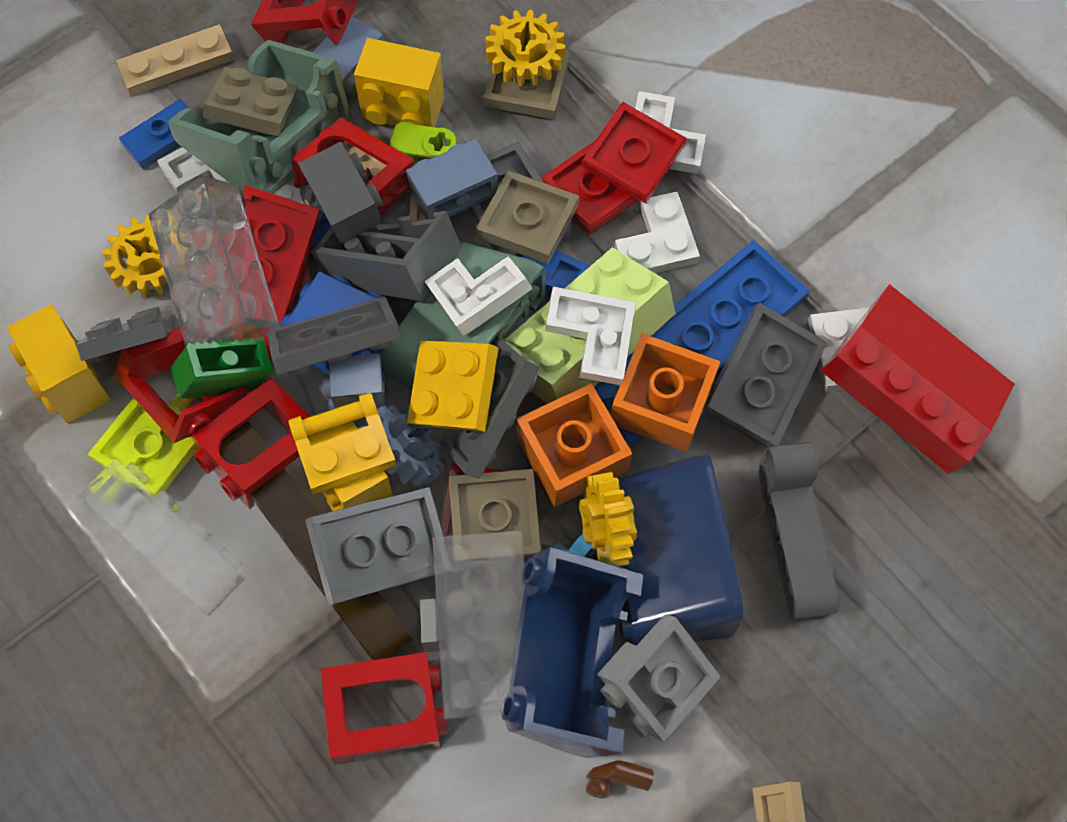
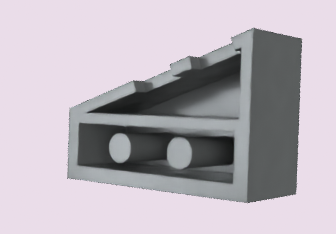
[311,211,462,301]

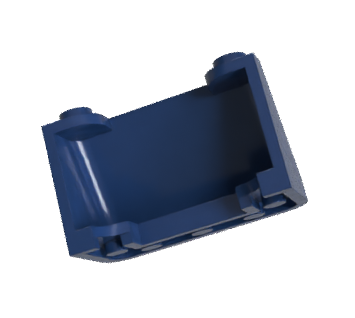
[618,454,743,646]
[501,547,643,758]

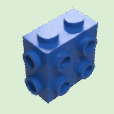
[279,272,382,374]

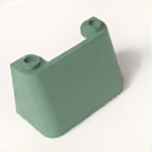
[167,40,350,194]
[377,242,546,390]

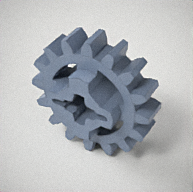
[364,405,446,488]

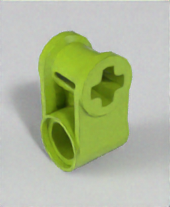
[389,122,457,166]

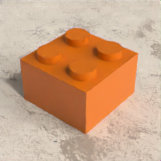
[611,333,720,452]
[516,383,633,508]

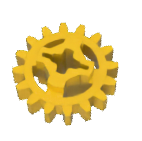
[485,10,566,86]
[102,215,191,298]
[579,472,637,567]

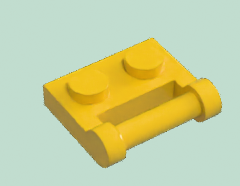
[288,392,396,494]

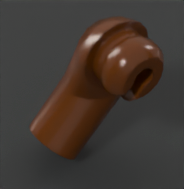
[586,760,654,799]

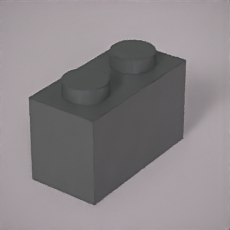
[298,142,384,244]

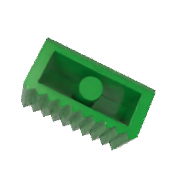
[170,337,272,399]

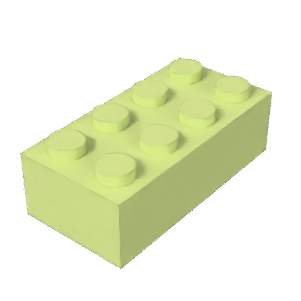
[505,247,676,404]

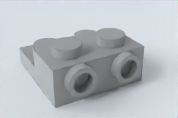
[598,614,721,742]

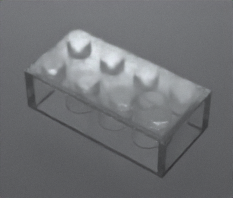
[148,176,280,346]
[432,531,525,719]

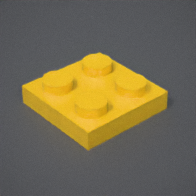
[407,341,499,432]

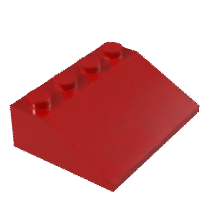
[820,284,1015,474]

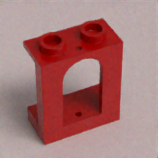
[251,0,359,45]
[292,117,414,216]
[114,324,249,443]
[192,377,311,509]
[321,652,447,765]

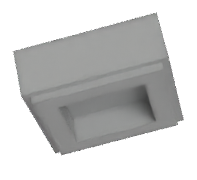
[420,599,443,652]

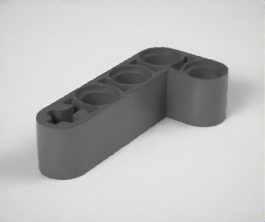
[759,442,839,620]

